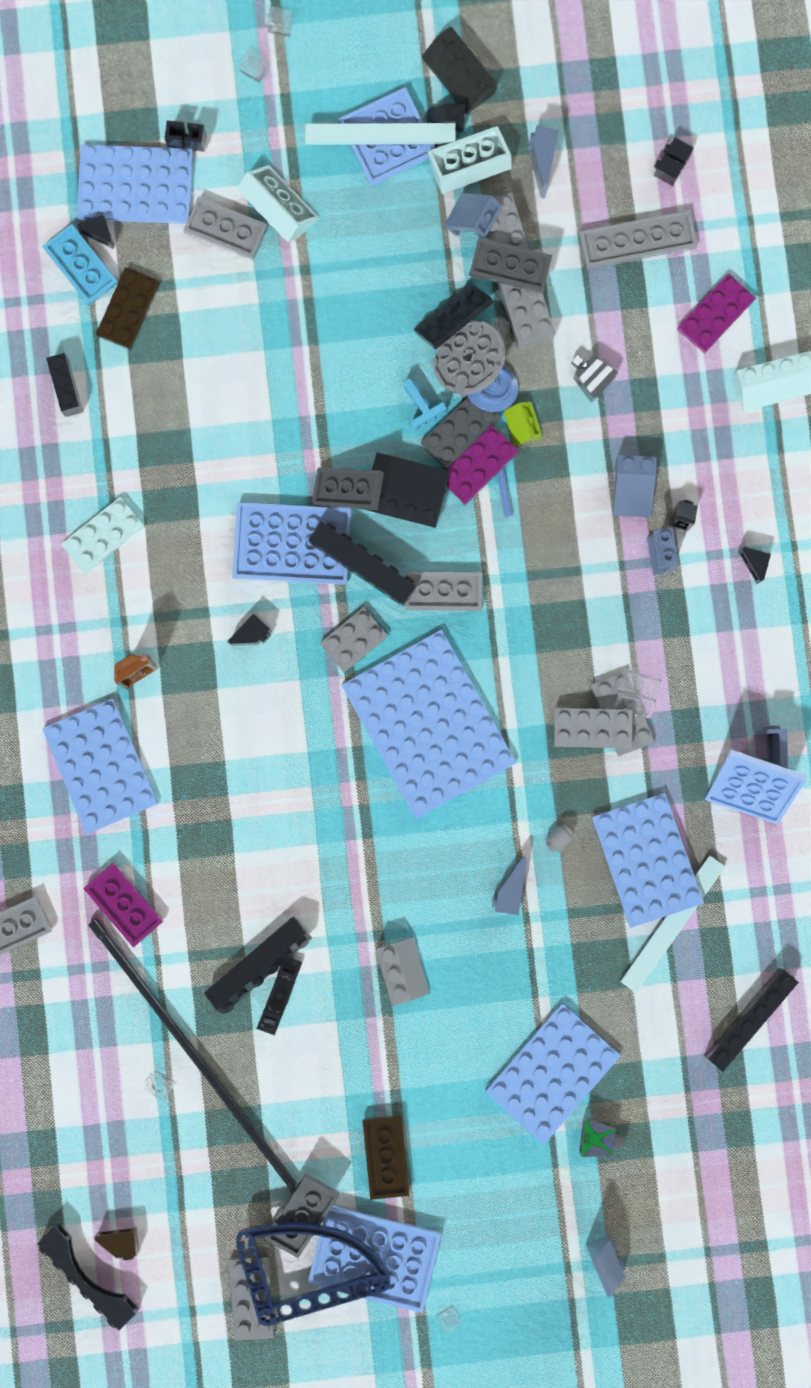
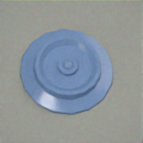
[467,366,519,412]

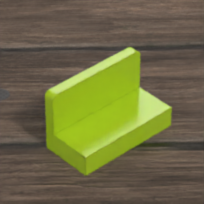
[504,402,543,446]

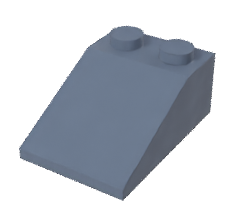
[528,126,559,199]
[613,455,657,518]
[586,1235,626,1298]

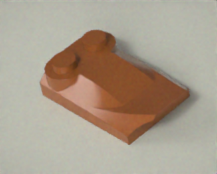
[113,654,158,689]

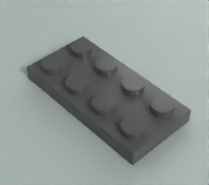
[469,237,552,294]
[420,398,501,470]
[311,468,384,510]
[265,1173,340,1258]

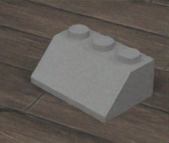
[376,937,429,1006]

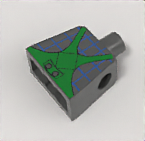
[579,1116,626,1157]

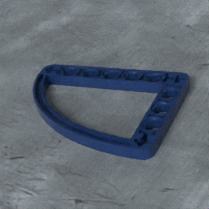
[236,1222,390,1326]

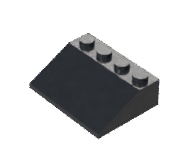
[363,452,450,528]

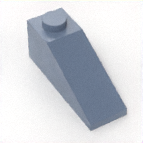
[492,856,527,915]

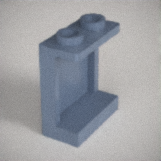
[444,193,502,239]
[647,527,679,575]
[757,725,788,769]

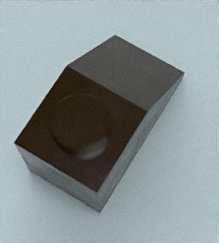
[94,1227,139,1260]

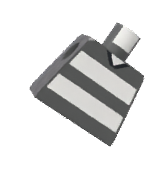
[571,355,618,402]

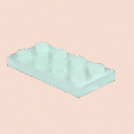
[61,497,145,574]

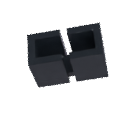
[164,120,207,152]
[653,137,694,186]

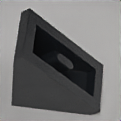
[77,215,115,249]
[738,547,771,584]

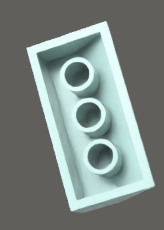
[427,126,512,194]
[237,165,319,242]
[733,351,811,412]

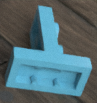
[403,378,447,432]

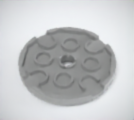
[433,321,505,395]

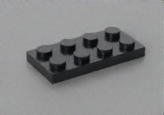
[414,283,494,350]

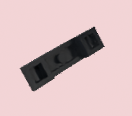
[256,958,302,1036]

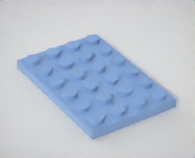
[77,145,193,224]
[232,502,351,585]
[42,698,158,834]
[592,793,704,928]
[485,1003,621,1145]
[307,1205,441,1313]

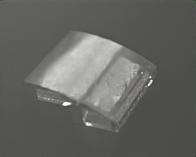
[613,670,661,719]

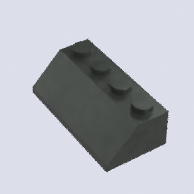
[421,26,497,115]

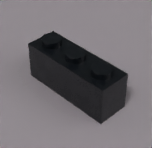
[46,353,83,417]

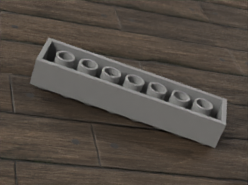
[485,193,555,351]

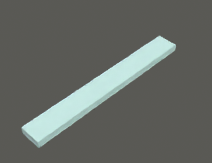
[305,123,455,145]
[620,855,725,993]

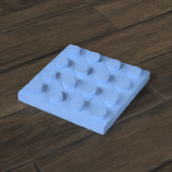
[338,88,436,186]
[705,750,807,824]

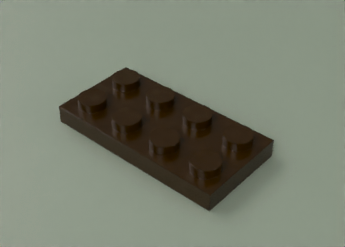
[95,267,161,351]
[362,1115,409,1200]

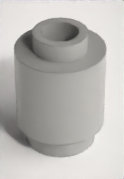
[546,824,574,852]

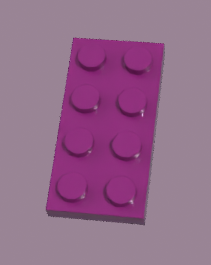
[677,273,756,354]
[447,425,519,506]
[83,863,164,947]

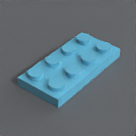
[42,224,118,306]

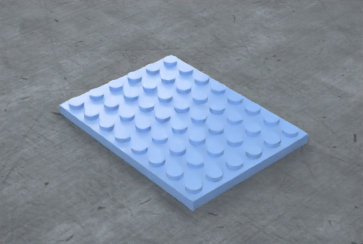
[341,630,516,819]

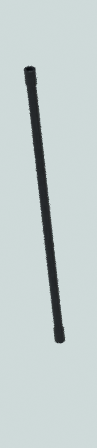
[88,918,298,1194]

